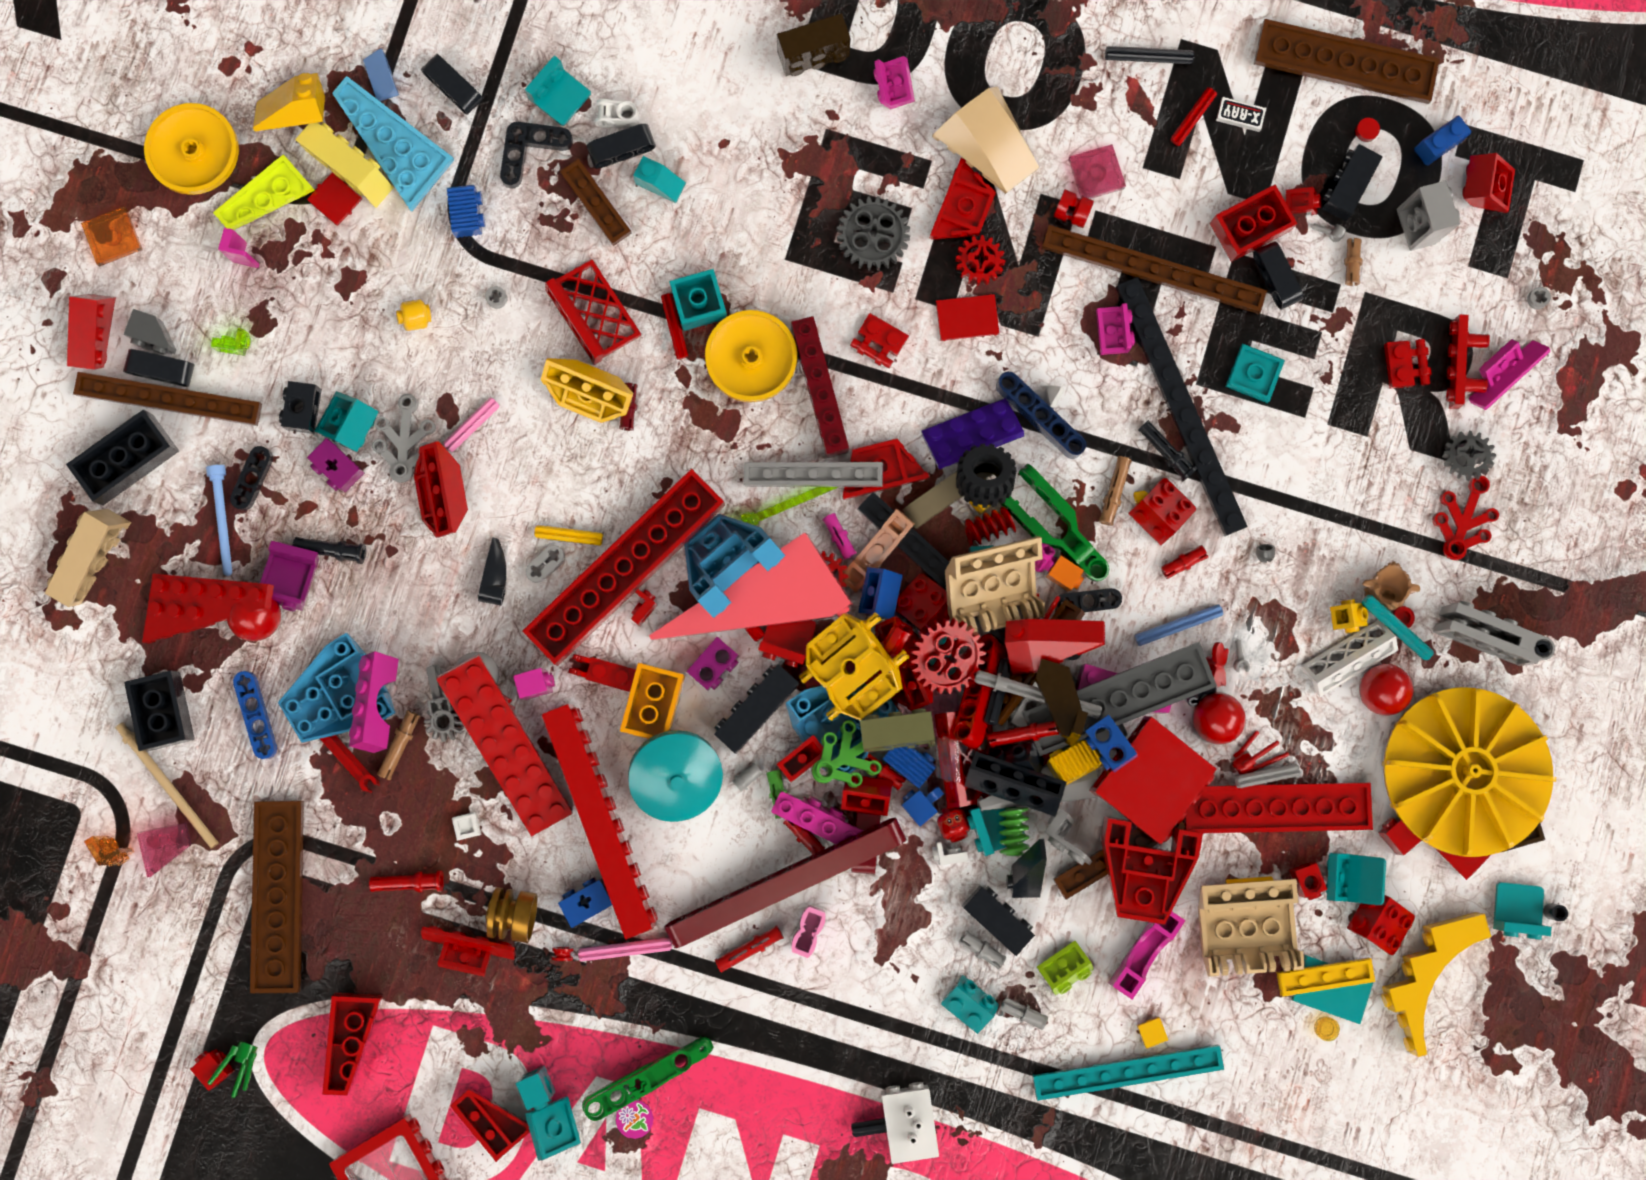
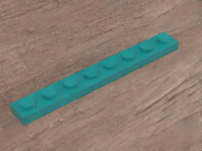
[1032,1045,1224,1101]

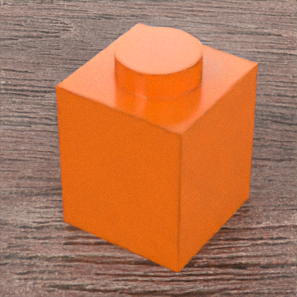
[1045,556,1084,592]

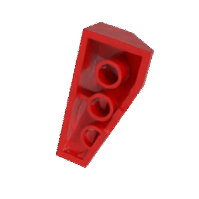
[1005,619,1105,675]

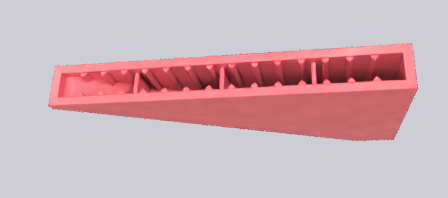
[649,533,853,640]

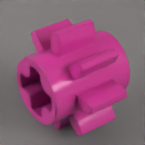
[1035,543,1057,572]

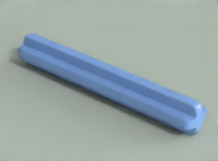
[1135,604,1223,646]

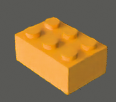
[620,663,685,739]

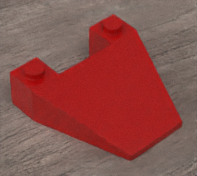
[1101,816,1203,925]

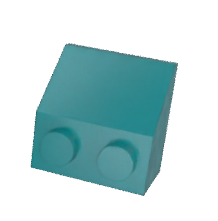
[314,391,379,452]

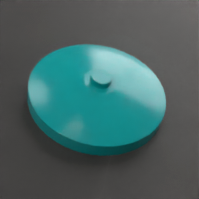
[628,730,723,822]

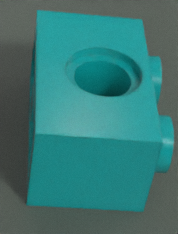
[516,1065,556,1111]

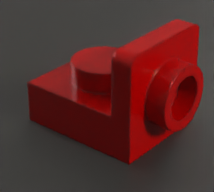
[1286,187,1321,215]
[631,589,658,627]

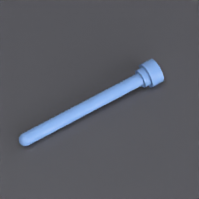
[206,465,232,576]

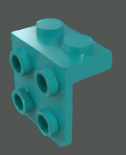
[966,807,1025,856]
[1326,853,1386,905]
[1493,882,1552,940]

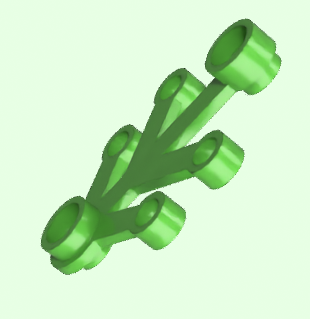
[812,720,881,788]

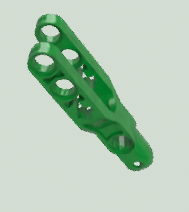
[1001,463,1110,582]
[582,1037,714,1121]

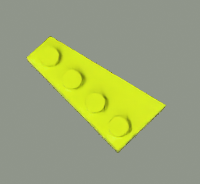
[213,154,315,230]

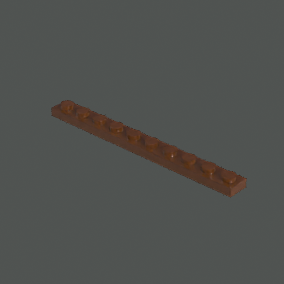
[1041,225,1267,314]

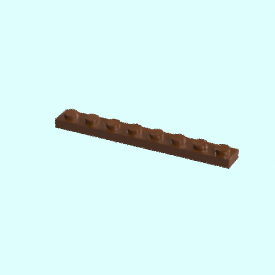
[73,372,262,426]

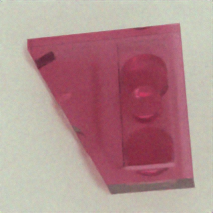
[137,822,192,878]

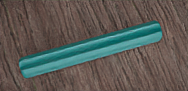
[1361,595,1434,660]

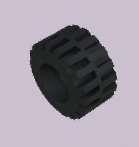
[956,443,1017,508]

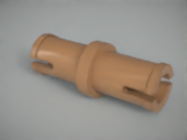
[1344,238,1363,286]

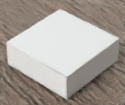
[452,812,481,841]

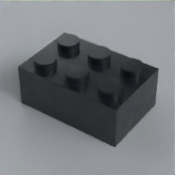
[124,670,195,751]

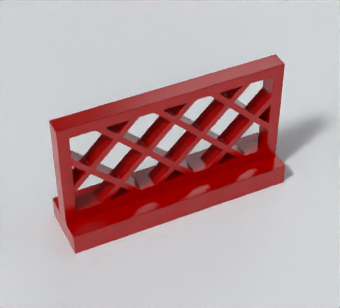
[545,259,641,365]
[935,711,994,808]

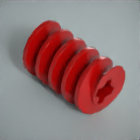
[965,506,1016,547]

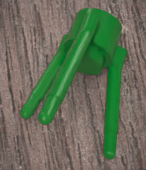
[208,1041,258,1098]

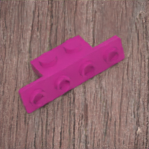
[1469,339,1550,410]
[771,791,863,844]

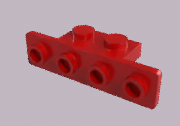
[421,926,515,977]

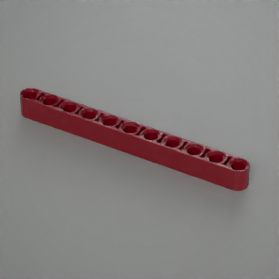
[664,817,907,949]

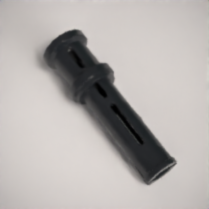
[1138,420,1198,482]
[292,537,366,564]

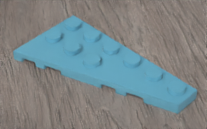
[332,76,454,212]

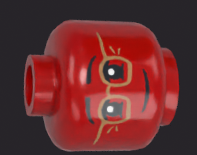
[937,807,970,843]

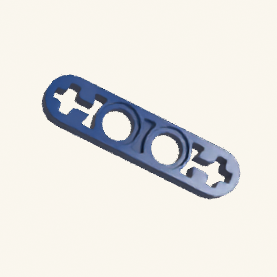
[233,671,277,759]

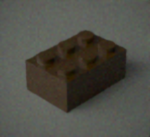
[777,13,851,76]

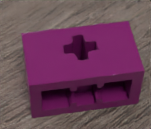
[307,438,365,493]

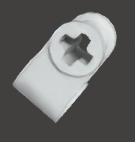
[595,99,640,128]

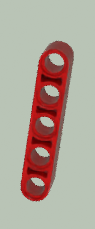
[953,634,1006,749]

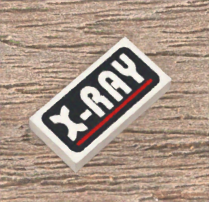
[1216,97,1266,132]

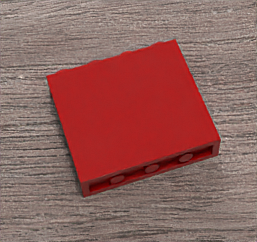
[1089,716,1217,844]

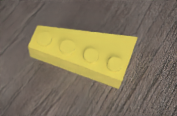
[295,122,394,208]

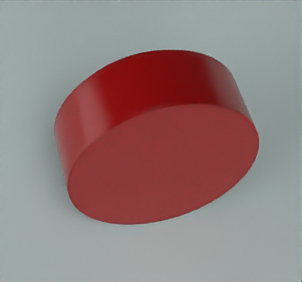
[1355,118,1380,142]
[1391,606,1415,628]

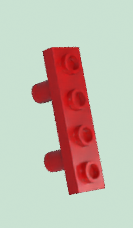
[1446,314,1490,409]

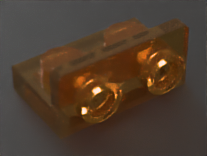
[84,836,135,867]

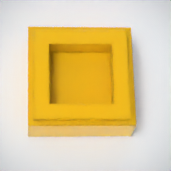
[1137,1017,1168,1049]

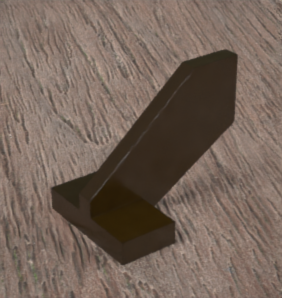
[1035,659,1088,746]

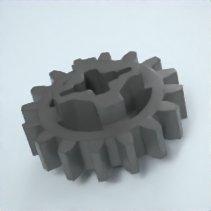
[1442,430,1496,481]

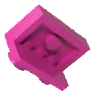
[874,56,915,110]
[1096,303,1135,355]

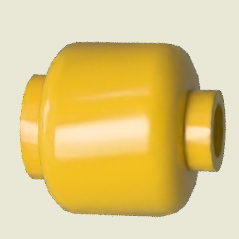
[396,299,431,331]

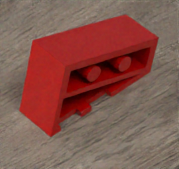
[67,294,116,370]
[450,1087,530,1162]

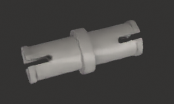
[959,930,1006,969]

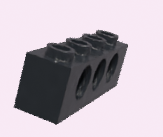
[964,751,1067,817]

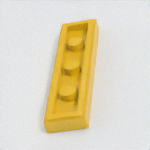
[1276,957,1375,997]

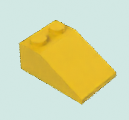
[253,73,325,131]

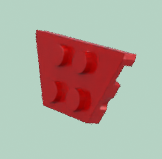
[929,157,996,239]
[842,439,929,500]

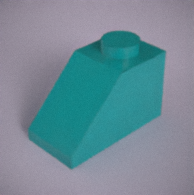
[633,156,686,203]

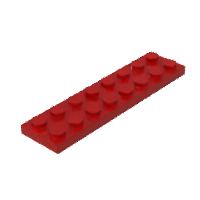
[436,654,573,837]
[1184,783,1373,833]

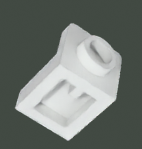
[932,841,968,866]

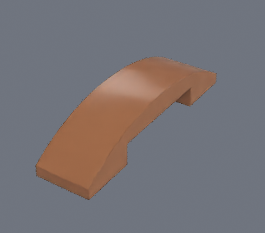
[843,509,915,593]

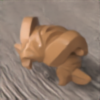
[1362,561,1420,610]

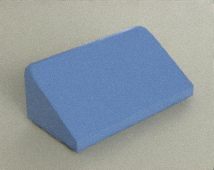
[363,49,399,101]

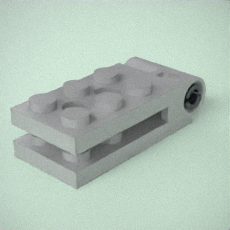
[1433,601,1555,666]

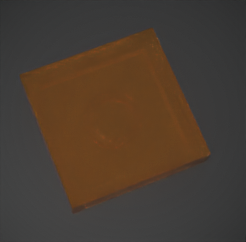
[81,207,143,267]

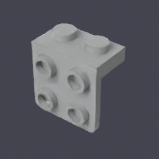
[1045,809,1092,865]

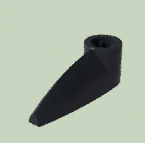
[478,537,506,606]

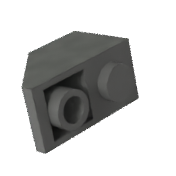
[123,309,176,355]

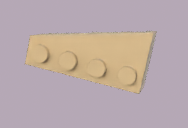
[45,509,131,607]

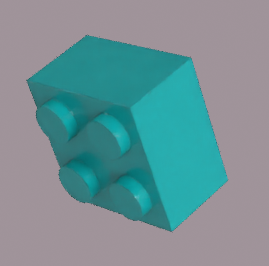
[669,269,727,331]

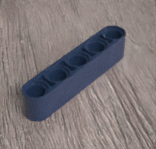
[996,371,1086,459]

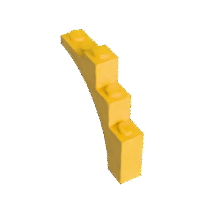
[1381,912,1491,1057]

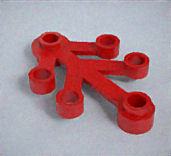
[1432,475,1499,560]

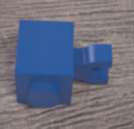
[901,787,944,827]

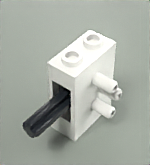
[851,1082,939,1164]

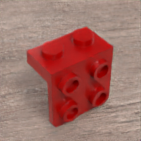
[1128,478,1196,545]
[895,573,950,633]
[758,620,816,668]
[1347,895,1415,955]

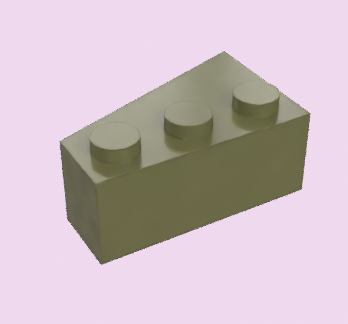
[860,709,935,752]

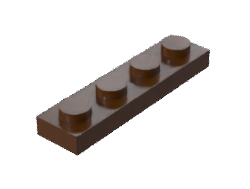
[560,159,632,246]

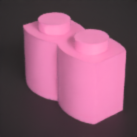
[792,905,825,958]

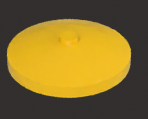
[144,103,239,195]
[705,310,797,402]

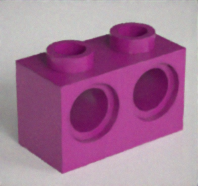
[686,637,739,691]

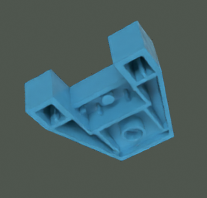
[684,514,785,618]

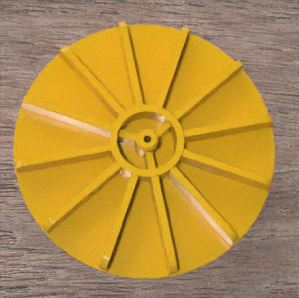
[1382,687,1557,857]

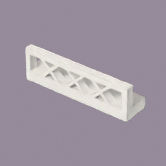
[1301,620,1398,697]

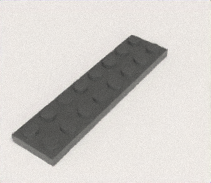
[1022,642,1217,756]

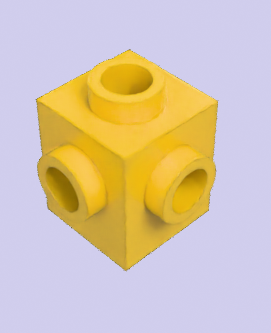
[1330,599,1368,633]

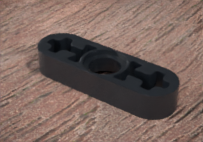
[230,446,273,511]

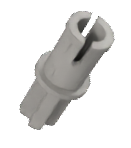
[1001,998,1048,1030]

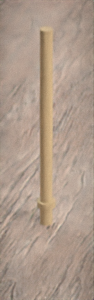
[115,722,219,849]

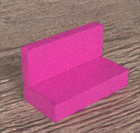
[218,227,259,269]

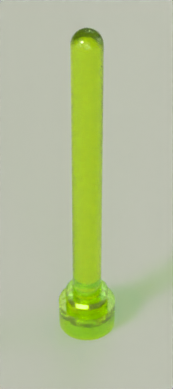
[740,487,839,526]

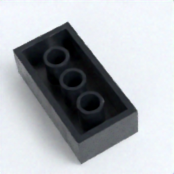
[66,409,179,506]
[714,664,799,754]

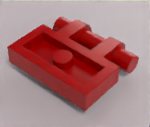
[850,313,909,369]
[1384,339,1432,389]

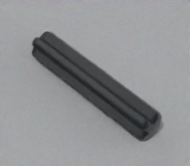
[984,658,1011,726]

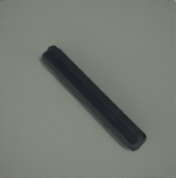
[1105,46,1194,64]

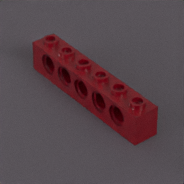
[791,316,849,459]

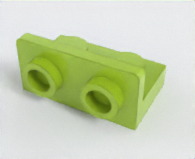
[1037,941,1094,996]

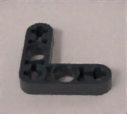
[500,122,573,189]
[1055,588,1122,660]

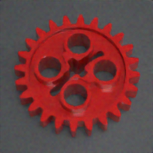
[909,618,986,694]

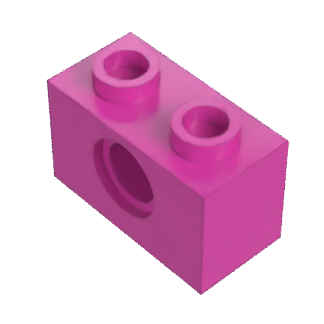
[513,668,555,700]

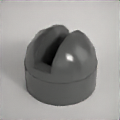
[1256,544,1275,563]

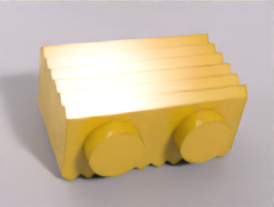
[1047,740,1103,786]

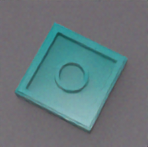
[1225,343,1285,403]
[525,1096,581,1161]

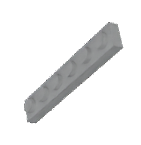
[744,462,883,487]

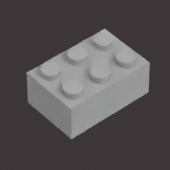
[1397,180,1460,251]

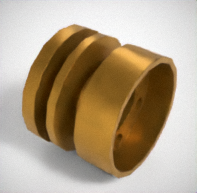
[486,887,538,943]

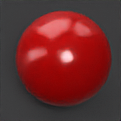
[227,599,281,641]
[1359,664,1414,716]
[1192,692,1246,745]

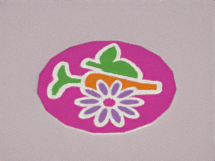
[616,1100,654,1139]

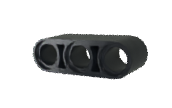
[421,53,483,115]
[586,123,656,169]
[1253,241,1303,310]
[123,349,195,387]

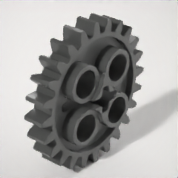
[837,196,910,271]

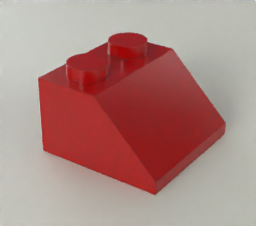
[1462,153,1515,213]

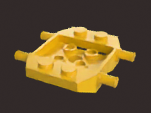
[799,612,909,721]

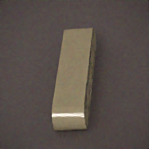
[902,471,993,529]

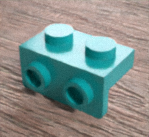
[941,975,999,1034]

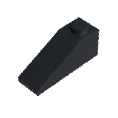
[1006,839,1047,898]

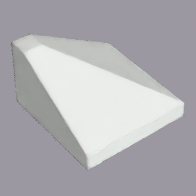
[1046,385,1064,409]

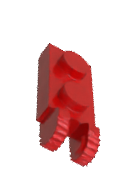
[568,654,636,692]

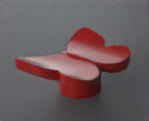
[1206,642,1229,688]

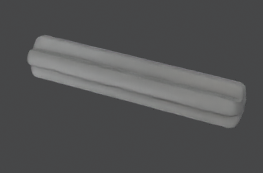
[1234,764,1300,788]

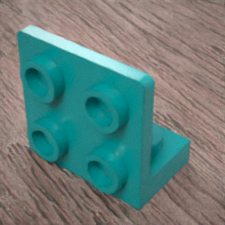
[525,55,591,126]

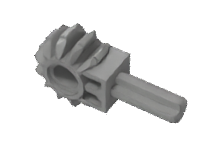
[424,665,463,742]

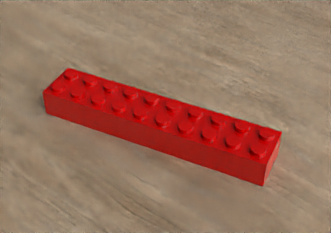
[522,469,725,666]
[541,704,658,940]

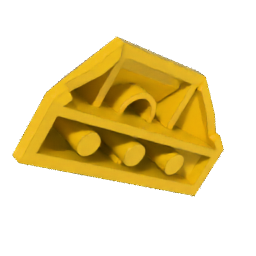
[541,358,634,423]

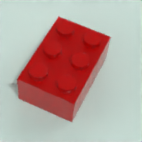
[1210,184,1298,262]

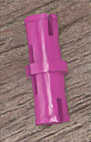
[822,513,857,560]

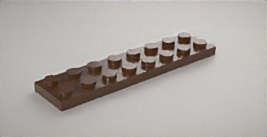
[1254,19,1440,104]
[250,801,304,993]

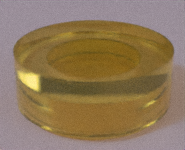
[1314,1016,1340,1041]

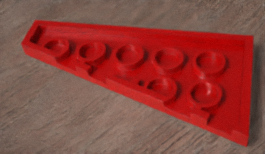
[142,574,274,644]

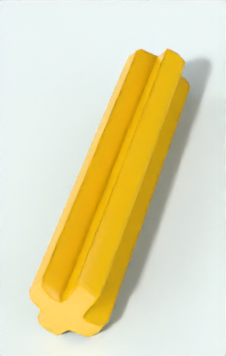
[534,525,603,546]

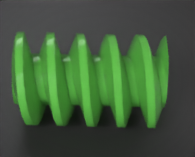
[999,807,1030,856]

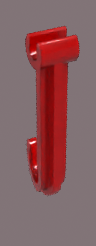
[320,735,380,793]

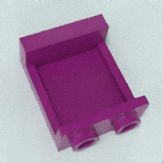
[260,540,319,612]

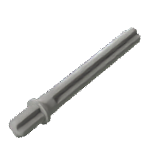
[975,670,1102,718]

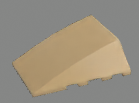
[932,86,1039,194]

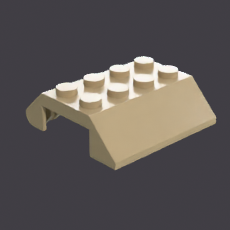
[945,536,1046,633]
[1198,879,1304,977]

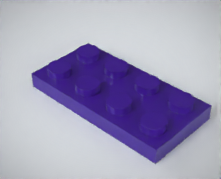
[921,398,1024,470]

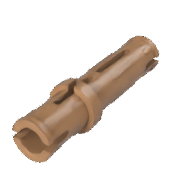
[1099,456,1132,526]
[377,710,421,780]

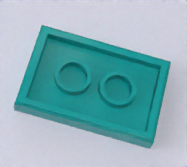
[1291,955,1373,1024]

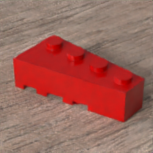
[322,993,383,1096]

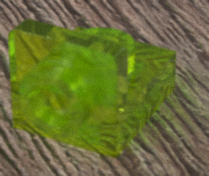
[211,328,251,356]

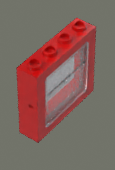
[329,1114,447,1180]

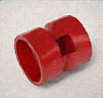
[1053,189,1094,228]

